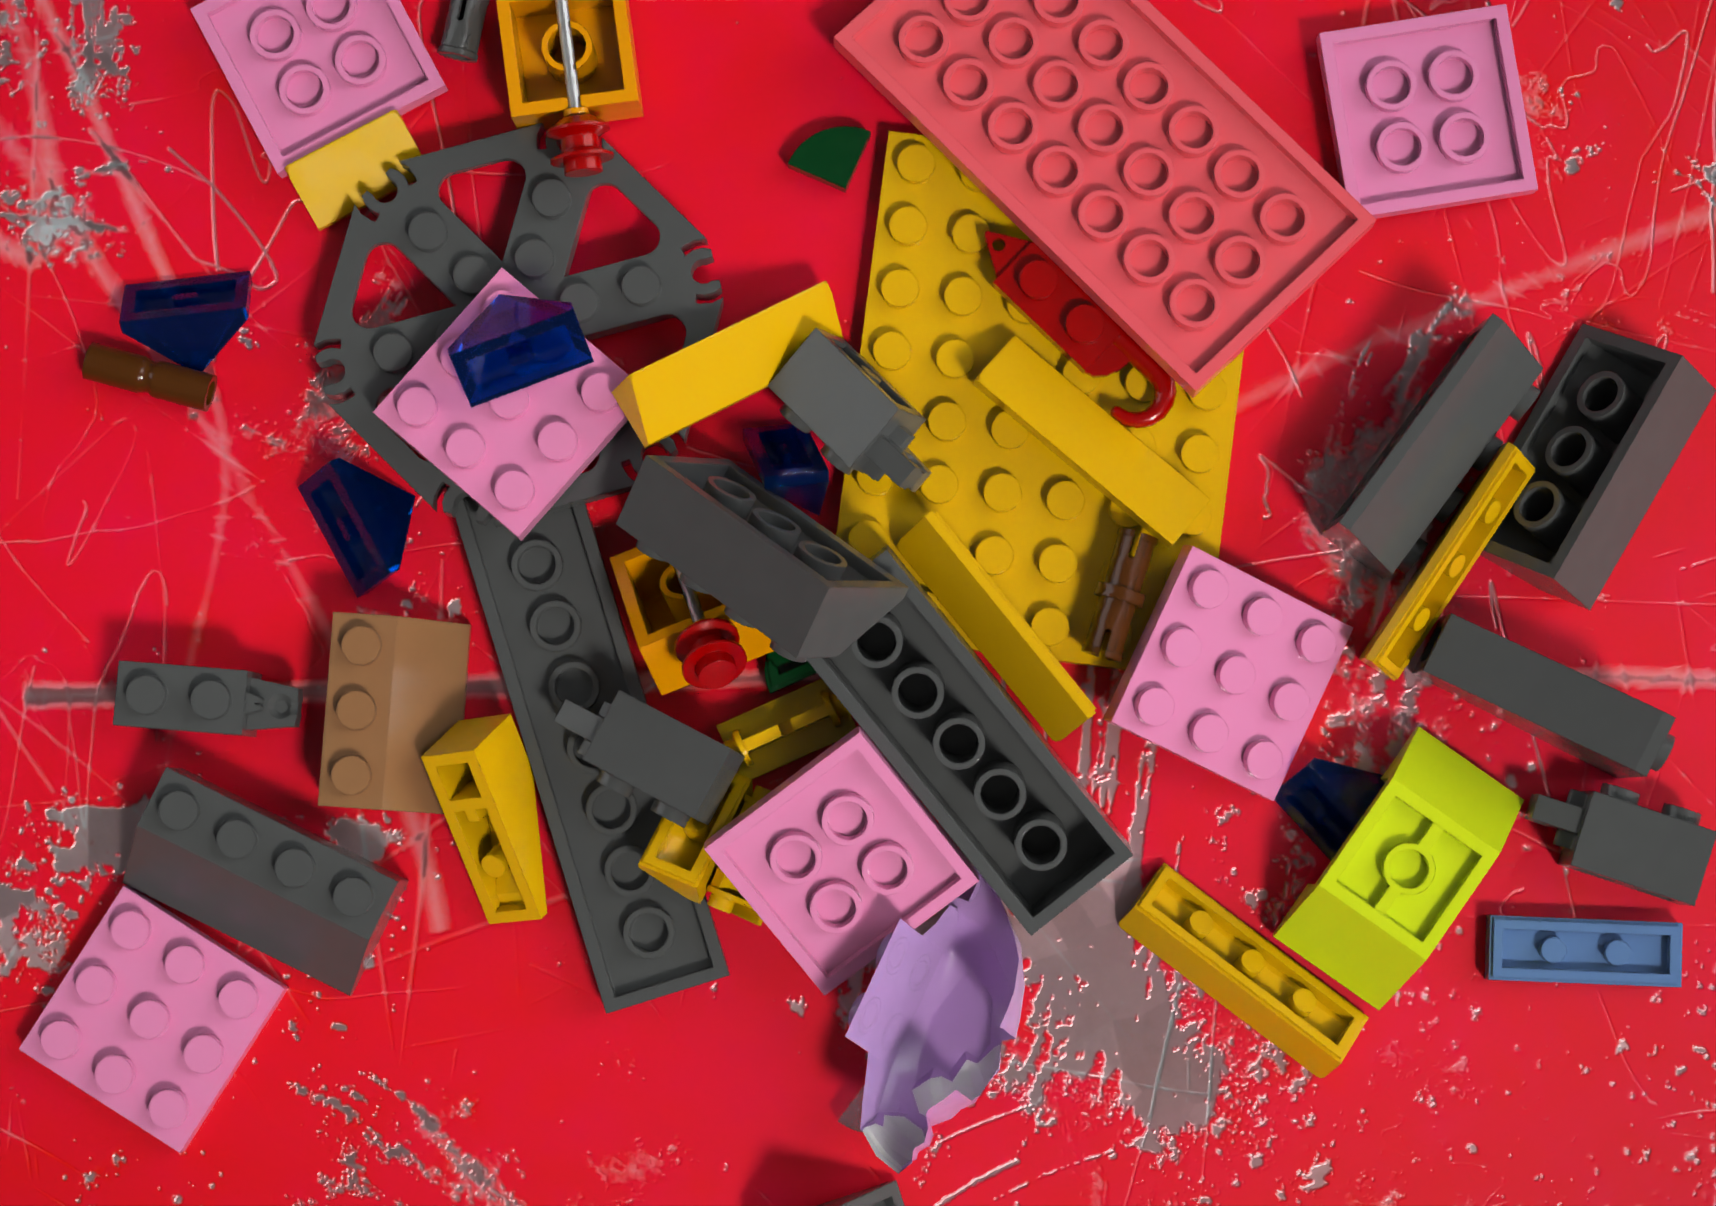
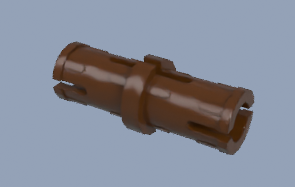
[1081,527,1158,663]

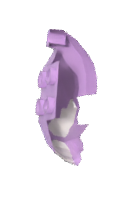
[845,866,1025,1174]

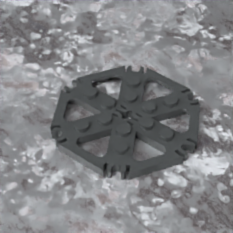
[314,123,724,527]

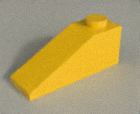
[421,713,547,924]

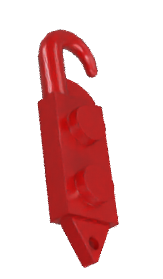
[984,231,1177,428]

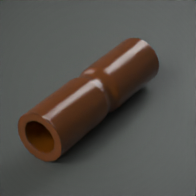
[82,342,217,412]

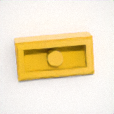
[284,110,422,231]
[638,773,753,904]

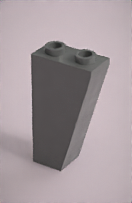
[1412,613,1676,778]

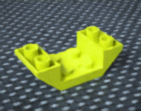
[1272,726,1524,1010]

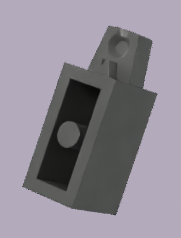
[768,328,932,492]
[113,660,303,737]
[554,690,745,828]
[1524,783,1716,906]

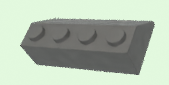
[1321,313,1543,579]
[1480,324,1716,610]
[616,455,909,662]
[122,767,409,996]

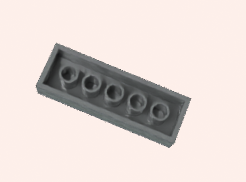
[807,544,1133,936]

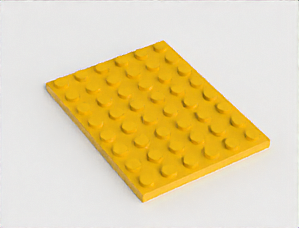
[836,131,1244,671]

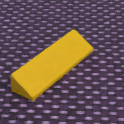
[611,281,843,448]
[973,335,1211,549]
[1359,442,1535,681]
[897,510,1097,742]
[1119,863,1369,1078]

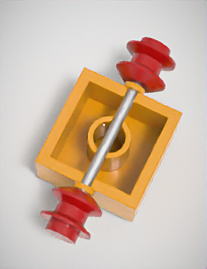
[496,0,644,177]
[609,547,774,695]

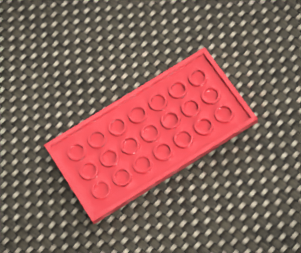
[834,0,1377,398]

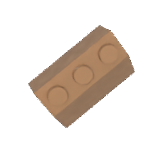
[318,612,472,814]

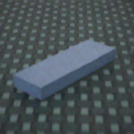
[1484,915,1683,987]

